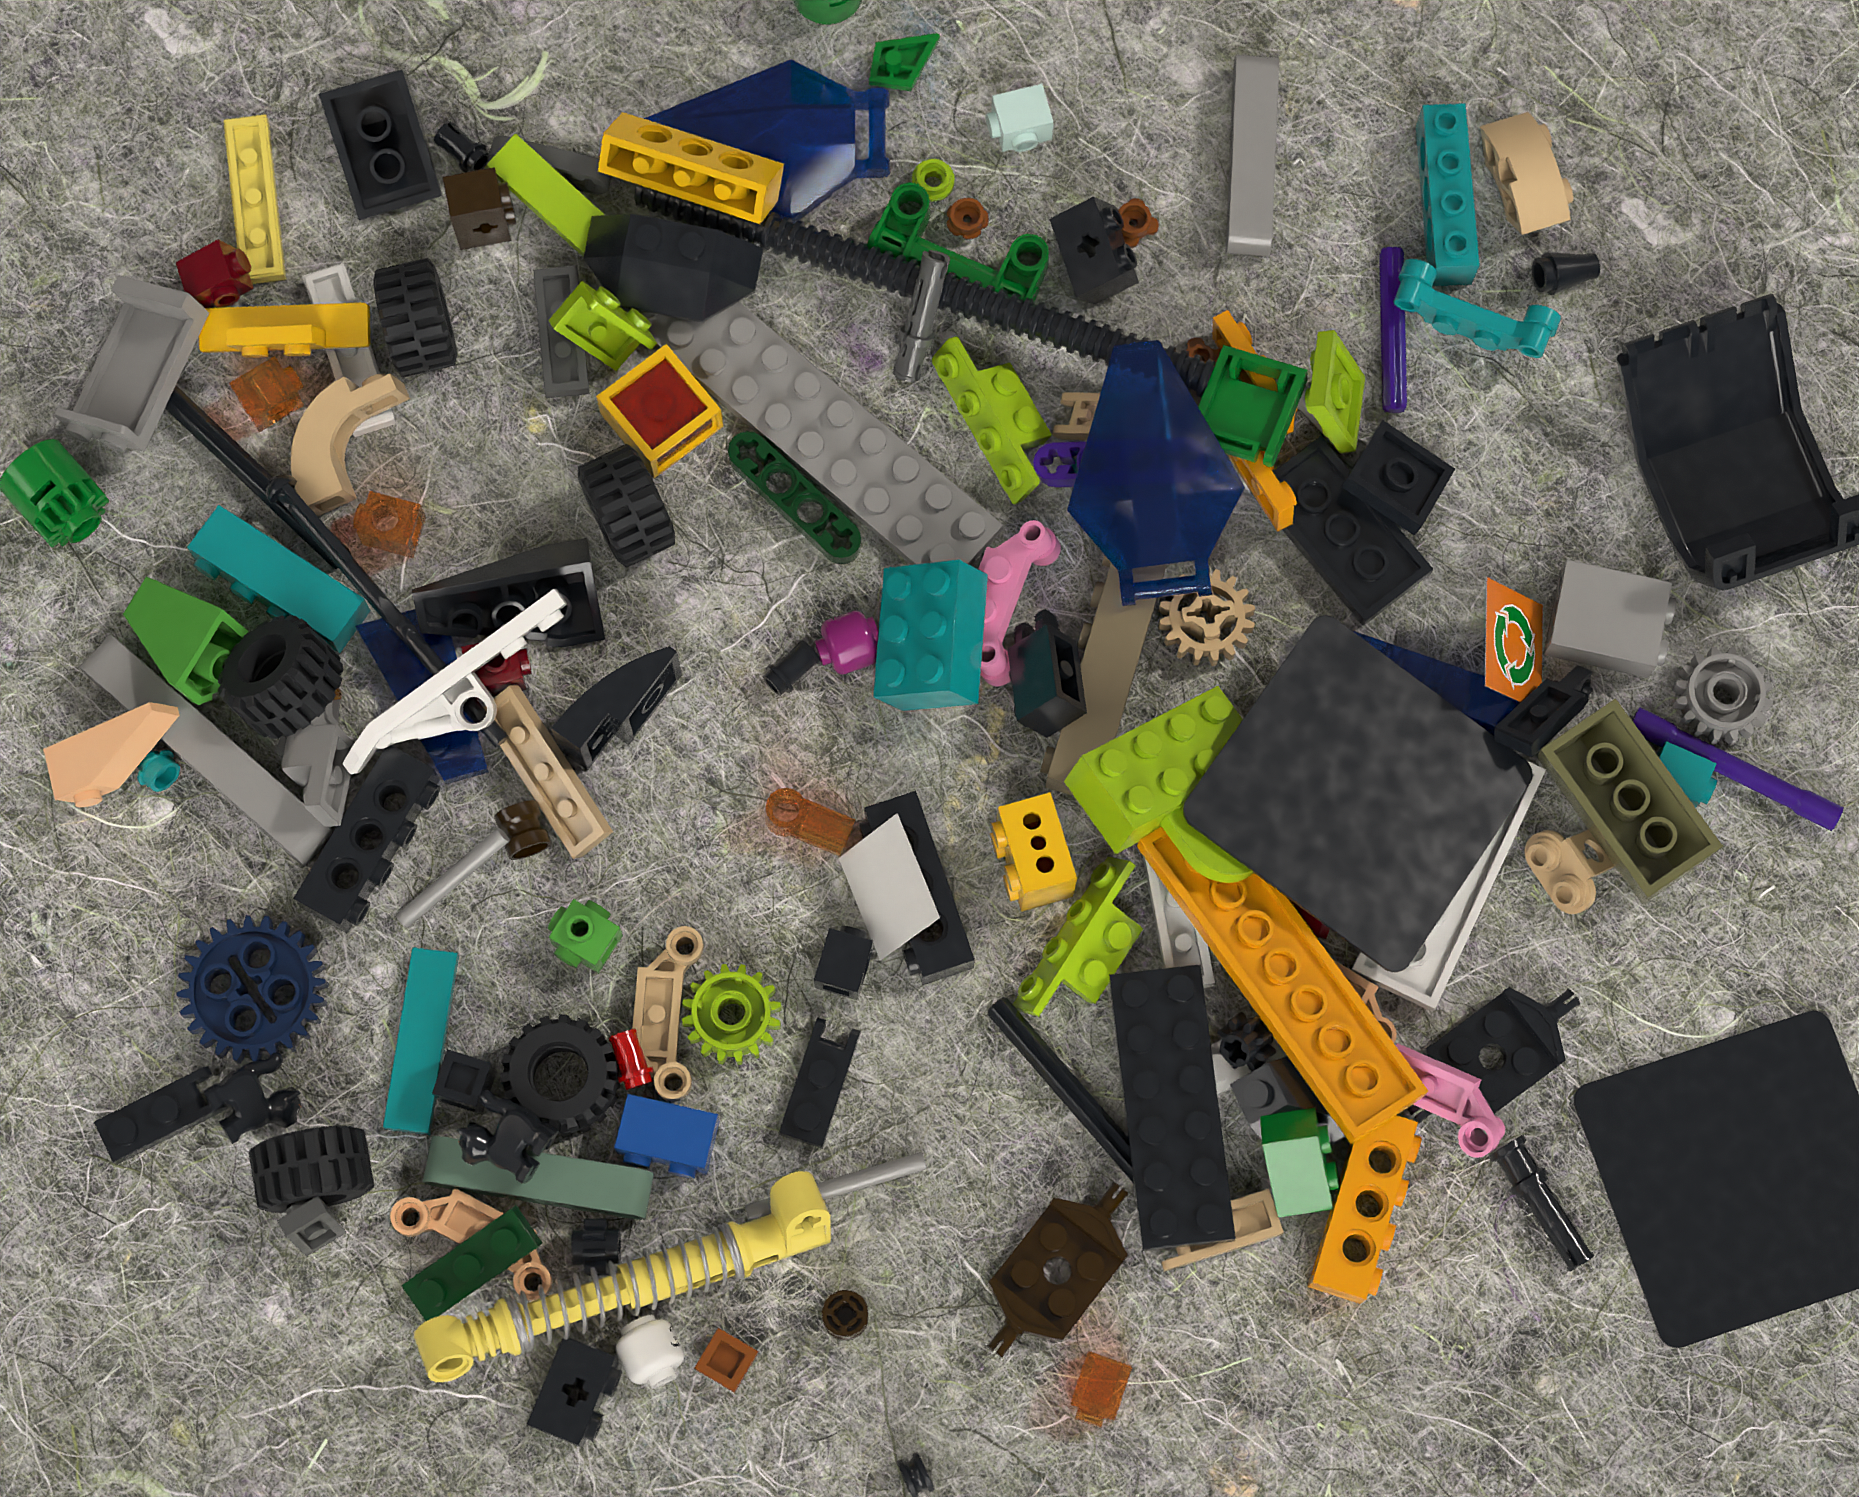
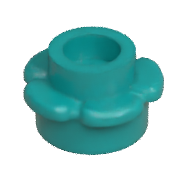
[137,750,180,792]

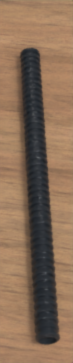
[634,184,1216,398]

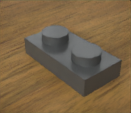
[277,1196,347,1257]

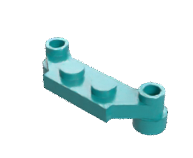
[1394,259,1561,358]

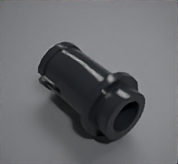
[434,121,489,172]
[762,640,820,696]

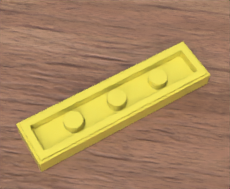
[223,114,286,284]

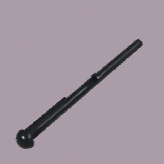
[266,474,509,748]

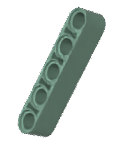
[422,1136,654,1220]

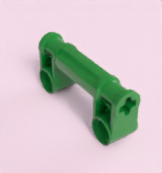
[867,182,1049,304]

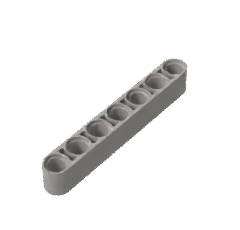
[79,635,334,867]

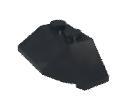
[583,213,764,323]

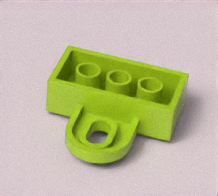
[1064,686,1254,883]

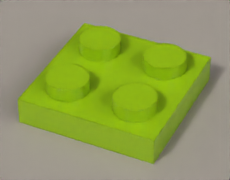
[1305,330,1365,453]

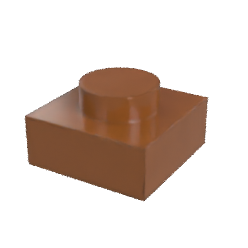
[694,1328,759,1393]

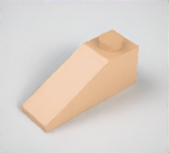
[43,702,180,807]

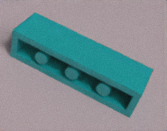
[187,505,371,654]

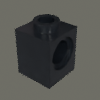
[814,925,874,1001]
[432,1049,497,1115]

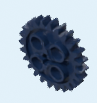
[176,915,329,1064]

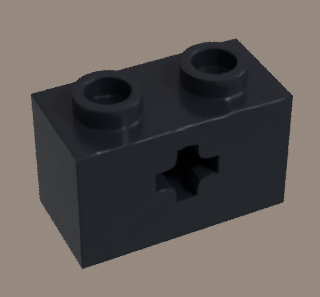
[1049,196,1139,305]
[527,1338,622,1448]

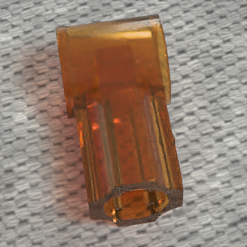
[765,788,856,857]

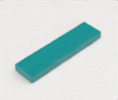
[383,947,459,1135]

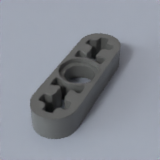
[487,136,612,195]

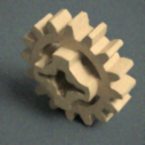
[1158,568,1255,666]

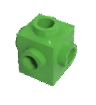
[548,899,623,974]

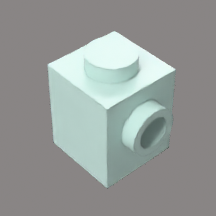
[986,84,1054,152]

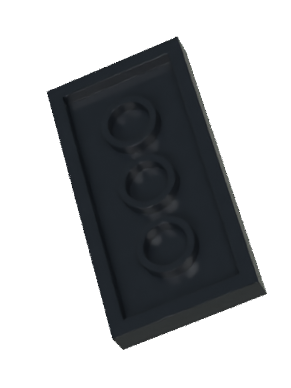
[1251,436,1433,626]

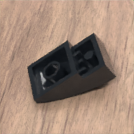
[551,646,682,770]

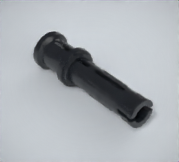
[1488,1134,1595,1272]

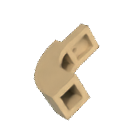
[291,373,410,517]

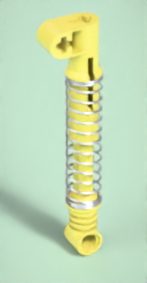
[414,1171,831,1382]

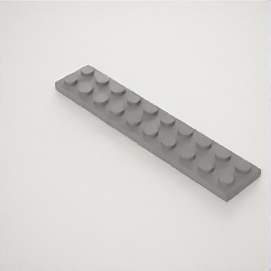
[621,301,1003,565]

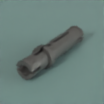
[893,250,951,382]

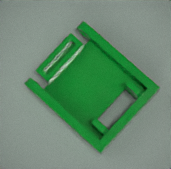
[1187,345,1308,468]

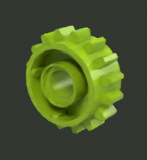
[682,964,782,1065]

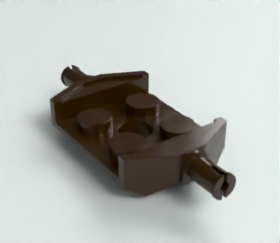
[987,1182,1129,1358]

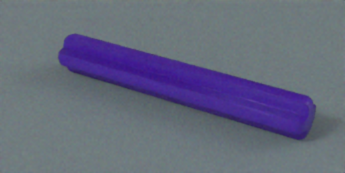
[1379,247,1407,413]

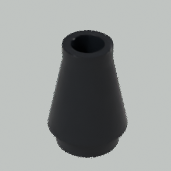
[1532,252,1600,295]

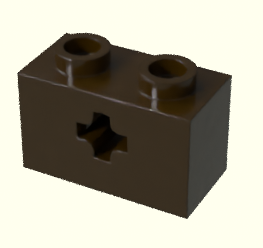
[443,167,517,250]

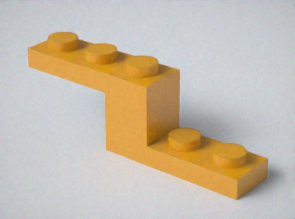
[1212,310,1297,532]

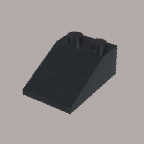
[319,68,442,220]

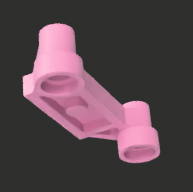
[978,520,1061,687]
[1396,1044,1505,1158]

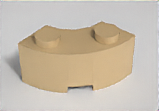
[1480,112,1573,235]

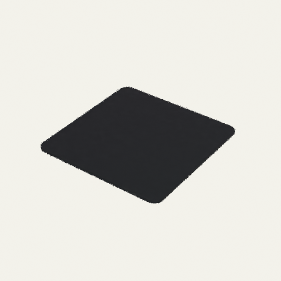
[1183,615,1533,973]
[1574,1011,1859,1348]

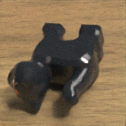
[203,1053,302,1144]
[458,1090,559,1184]

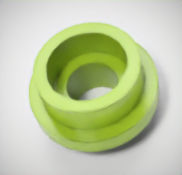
[912,159,955,202]

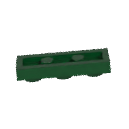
[401,1205,542,1321]

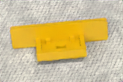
[199,302,371,358]

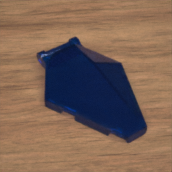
[643,59,890,223]
[1067,340,1245,606]

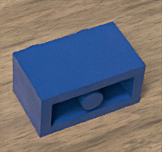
[614,1094,720,1179]

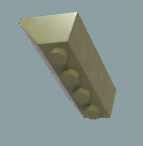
[1537,698,1723,904]

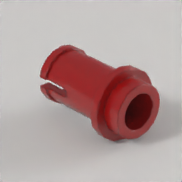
[608,1028,654,1090]

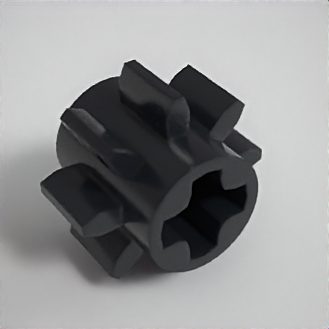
[1218,1012,1277,1072]
[571,1218,621,1276]

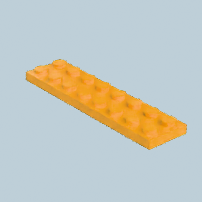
[1137,826,1428,1144]

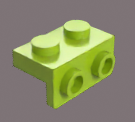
[548,281,657,371]

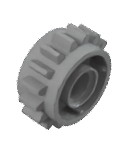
[1672,647,1773,745]

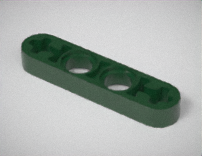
[728,431,862,564]

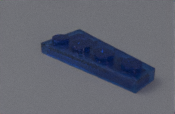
[355,609,489,784]

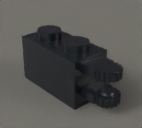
[1007,609,1087,738]

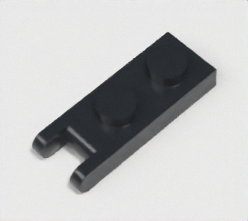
[779,1017,861,1149]
[94,1066,228,1165]

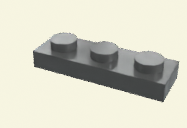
[533,265,590,399]

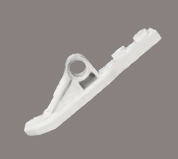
[342,589,567,774]

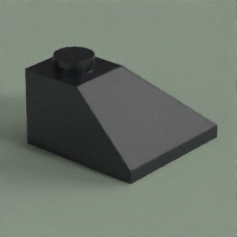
[1230,1056,1346,1145]

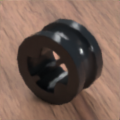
[896,1452,935,1497]

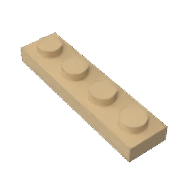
[484,685,613,859]

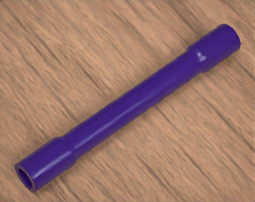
[1632,707,1844,831]

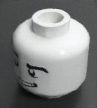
[615,1315,685,1389]

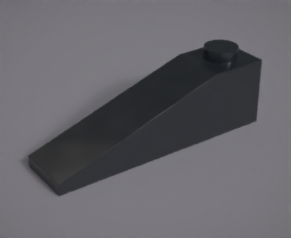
[412,538,606,648]

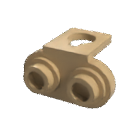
[1525,829,1615,914]

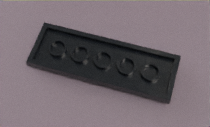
[1109,965,1236,1251]

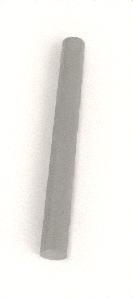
[745,1152,927,1221]

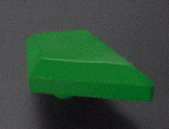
[869,33,940,91]

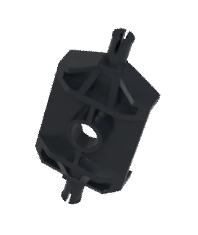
[1407,987,1580,1124]

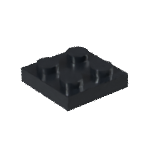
[1341,420,1455,536]

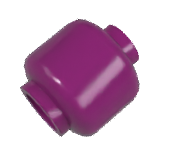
[814,610,879,675]

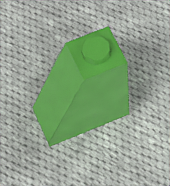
[123,576,249,705]

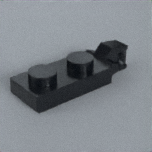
[1494,665,1593,757]

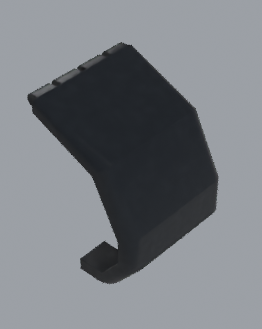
[1616,294,1859,591]

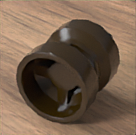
[494,800,552,860]
[822,1290,869,1341]

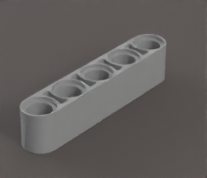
[1226,54,1279,256]

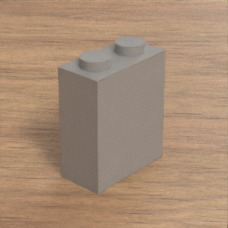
[1543,559,1676,678]

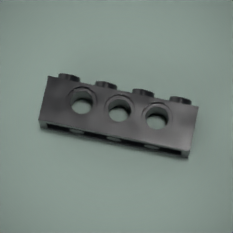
[293,745,441,934]
[859,791,975,985]

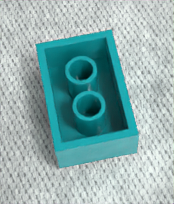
[873,559,988,711]

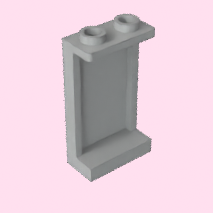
[54,275,209,452]

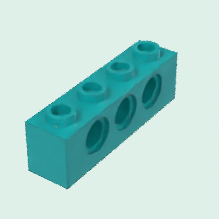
[1415,103,1480,286]

